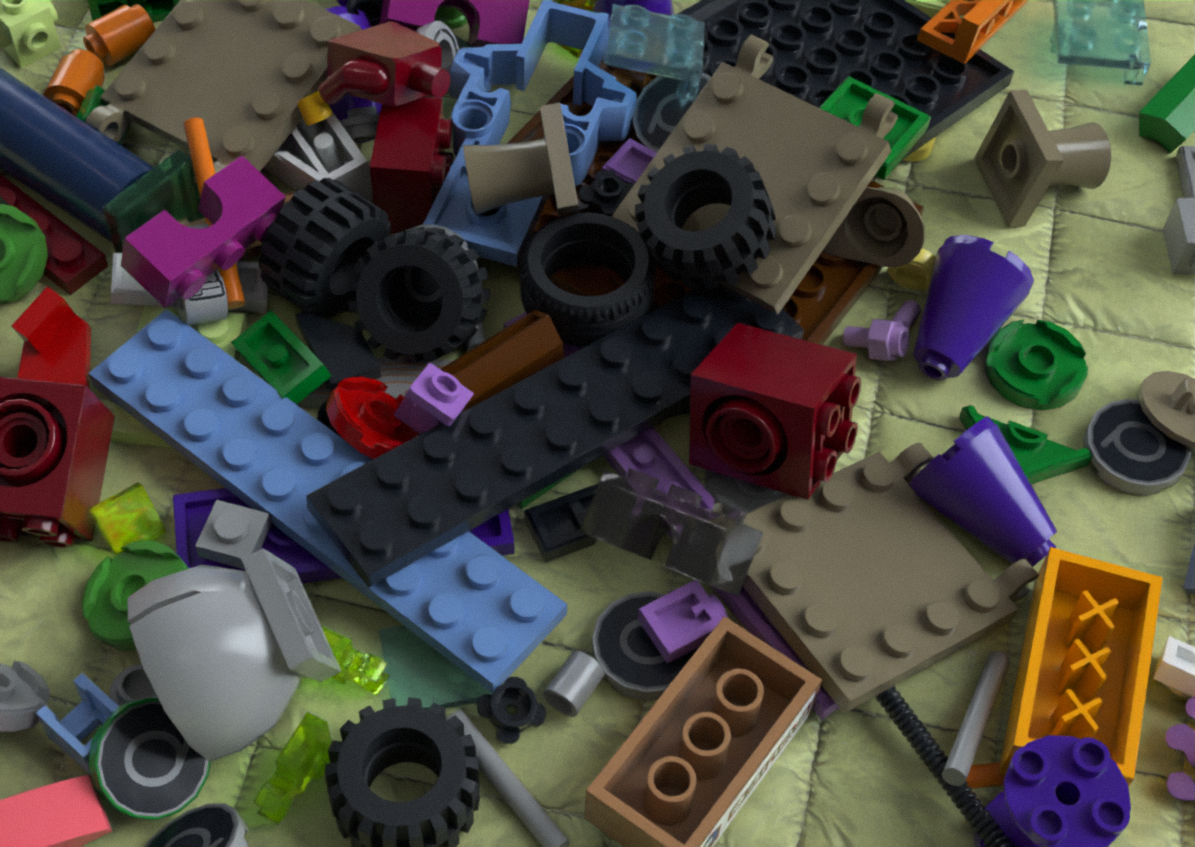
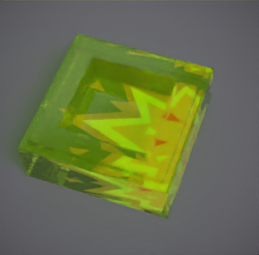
[89,482,167,557]

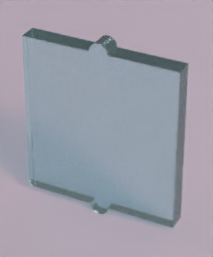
[379,625,493,710]

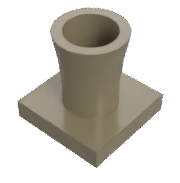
[974,90,1111,227]
[463,103,579,218]

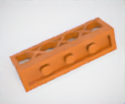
[917,0,1029,64]

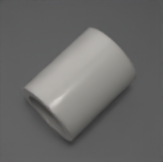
[543,651,605,717]

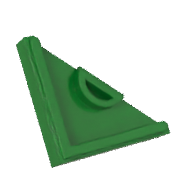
[959,405,1093,484]

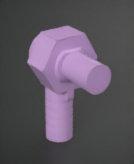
[843,300,921,361]

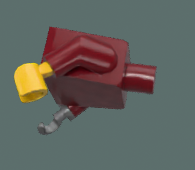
[298,21,451,126]

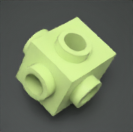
[0,0,61,68]

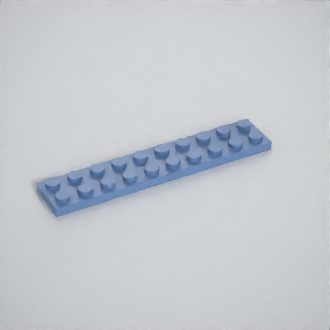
[88,309,567,694]

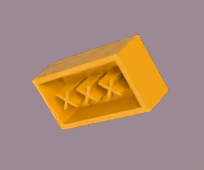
[998,547,1163,787]

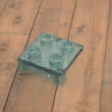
[1050,0,1151,85]
[603,4,705,101]

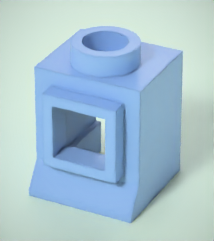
[36,673,119,775]

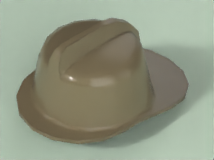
[824,187,925,268]

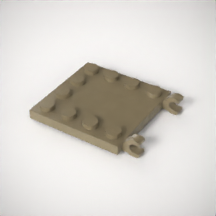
[85,0,362,184]
[612,35,898,315]
[708,443,1039,713]

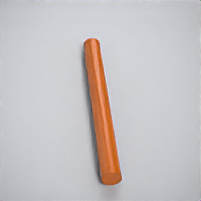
[183,117,246,309]

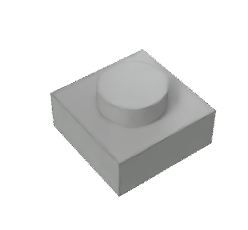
[195,500,271,569]

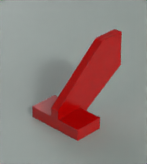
[11,286,91,389]

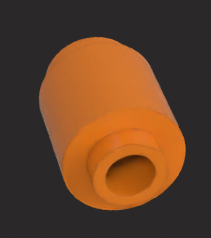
[83,4,155,66]
[44,49,105,116]

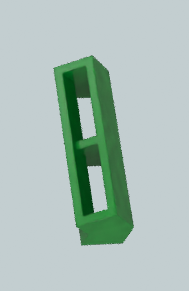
[1139,54,1195,154]

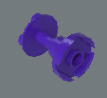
[974,735,1131,847]

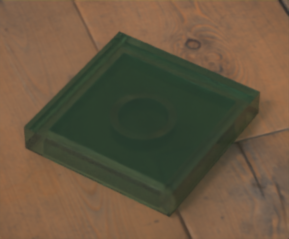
[103,150,204,253]

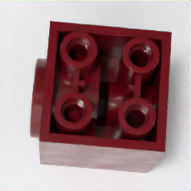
[689,323,861,500]
[0,377,115,548]

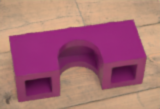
[379,0,530,47]
[121,155,286,308]

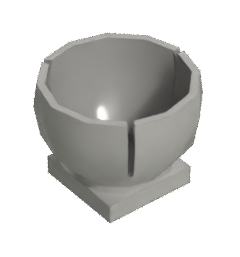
[128,548,341,761]

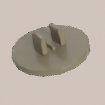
[1138,371,1195,448]

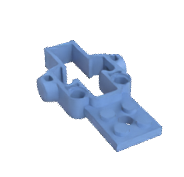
[423,0,637,267]

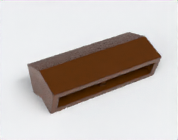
[440,309,564,413]

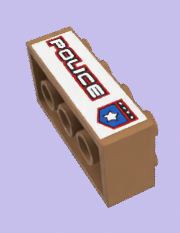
[584,616,822,847]

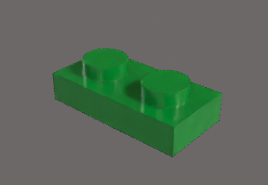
[231,310,332,405]

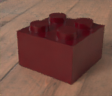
[369,97,453,234]

